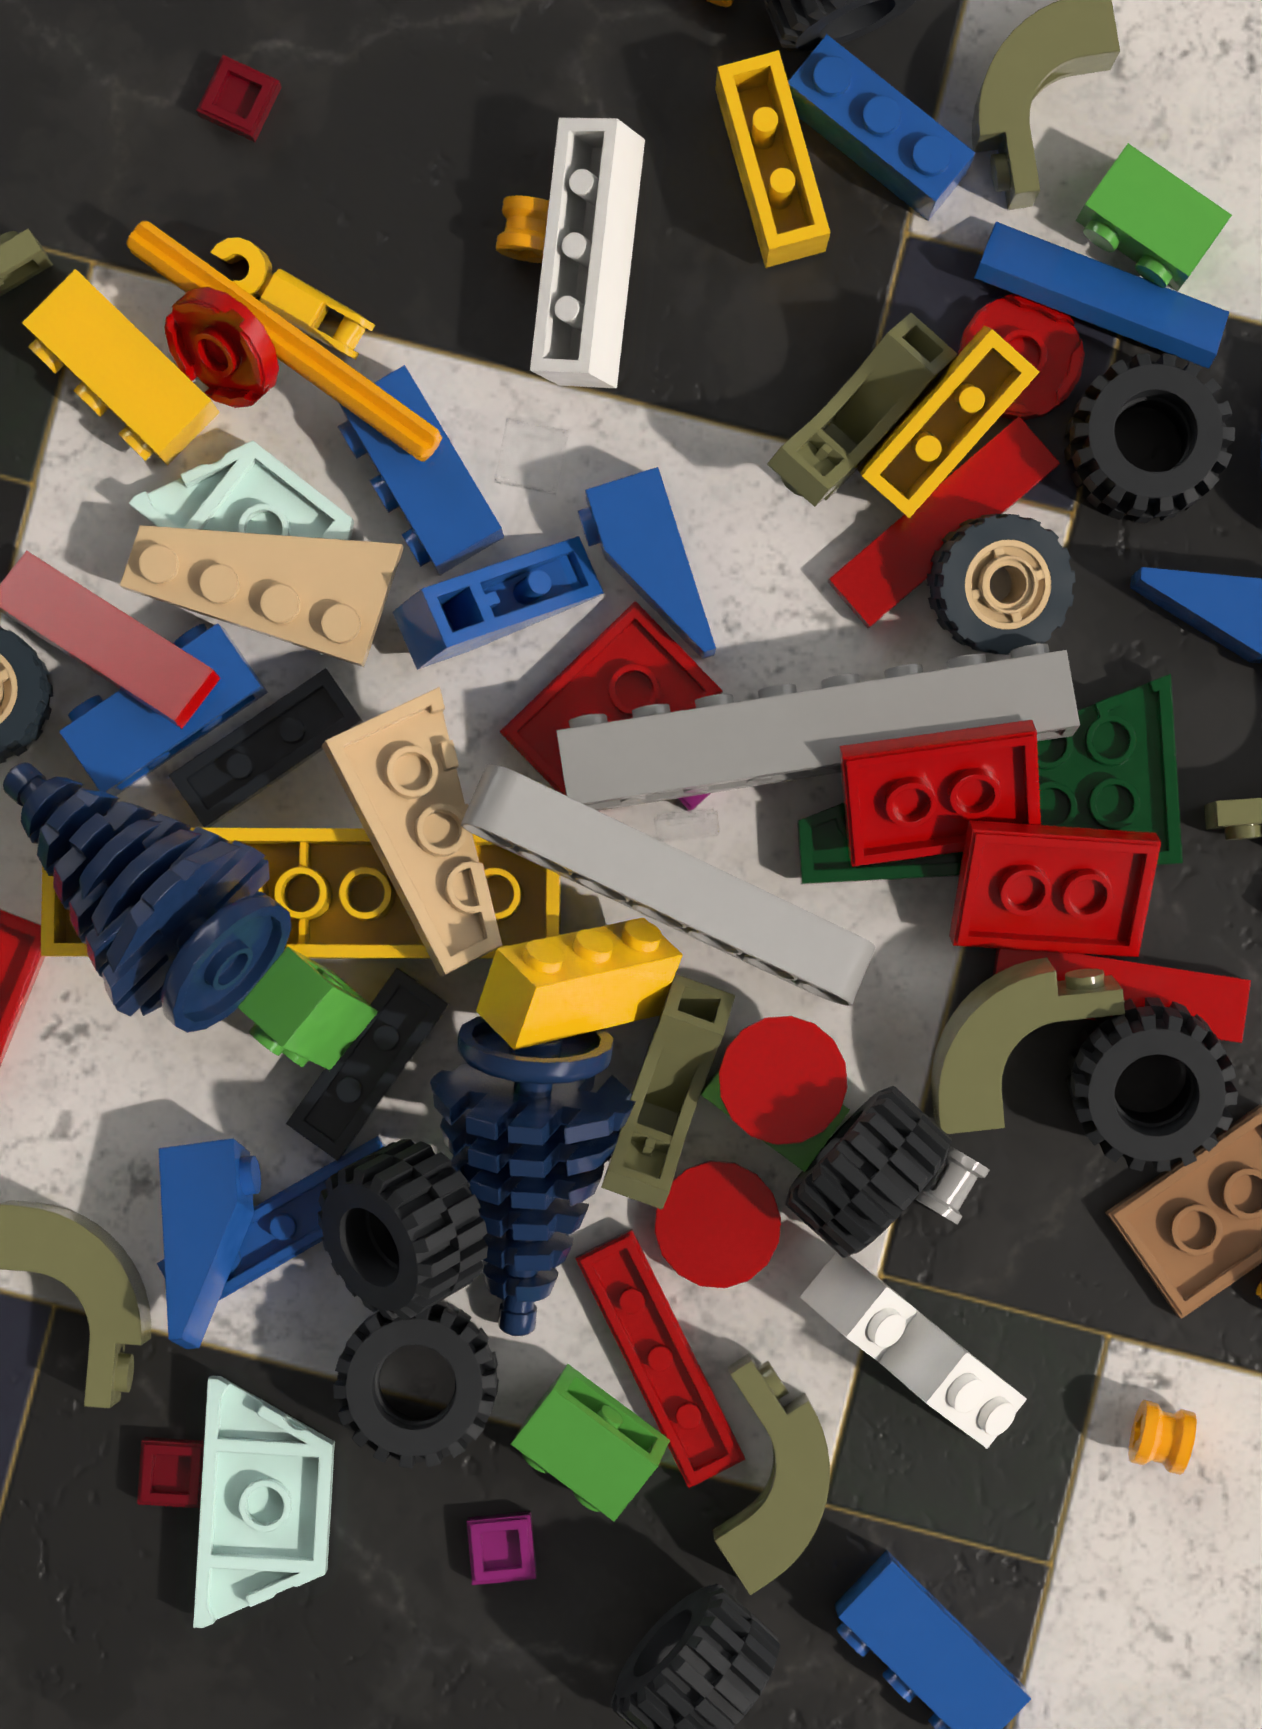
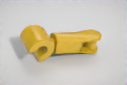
[210,237,375,360]

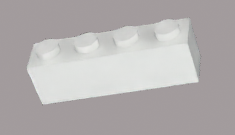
[530,118,645,388]

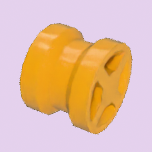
[496,195,549,263]
[1128,1400,1197,1475]

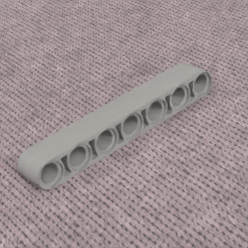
[461,764,875,1006]

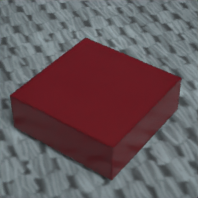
[196,55,282,142]
[137,1437,204,1508]

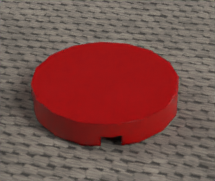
[164,287,279,408]
[958,294,1085,420]
[719,1016,848,1145]
[655,1160,781,1288]

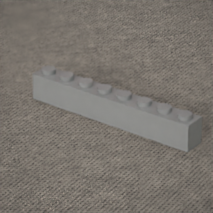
[556,644,1080,811]

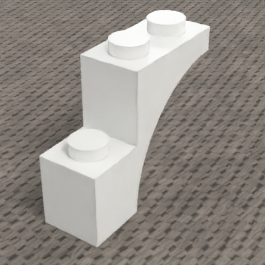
[800,1252,1027,1448]

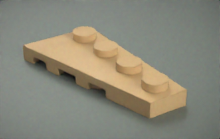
[120,525,404,667]
[322,687,502,977]

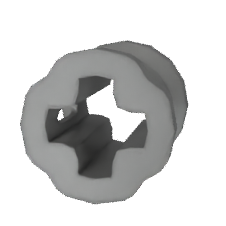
[915,1146,990,1225]

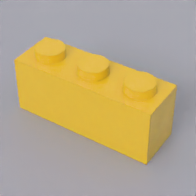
[715,50,830,268]
[22,269,220,466]
[857,325,1039,518]
[476,917,683,1050]

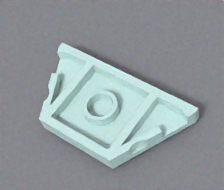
[129,441,354,655]
[193,1376,335,1628]

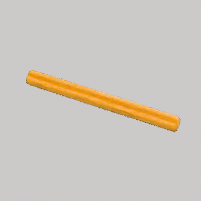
[126,221,442,461]

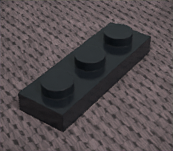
[168,668,363,828]
[286,968,450,1161]

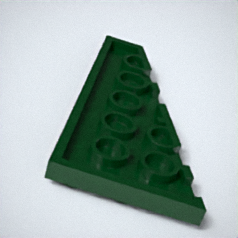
[797,674,1183,885]

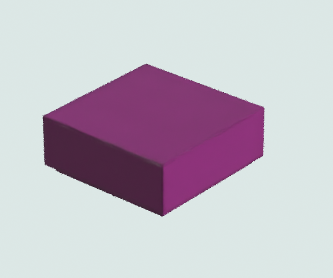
[466,1511,537,1585]

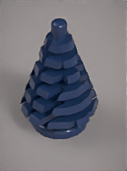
[3,762,292,1033]
[430,1016,636,1336]

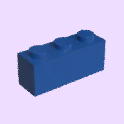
[788,34,975,221]
[337,365,504,575]
[59,623,268,796]
[834,1550,1031,1729]

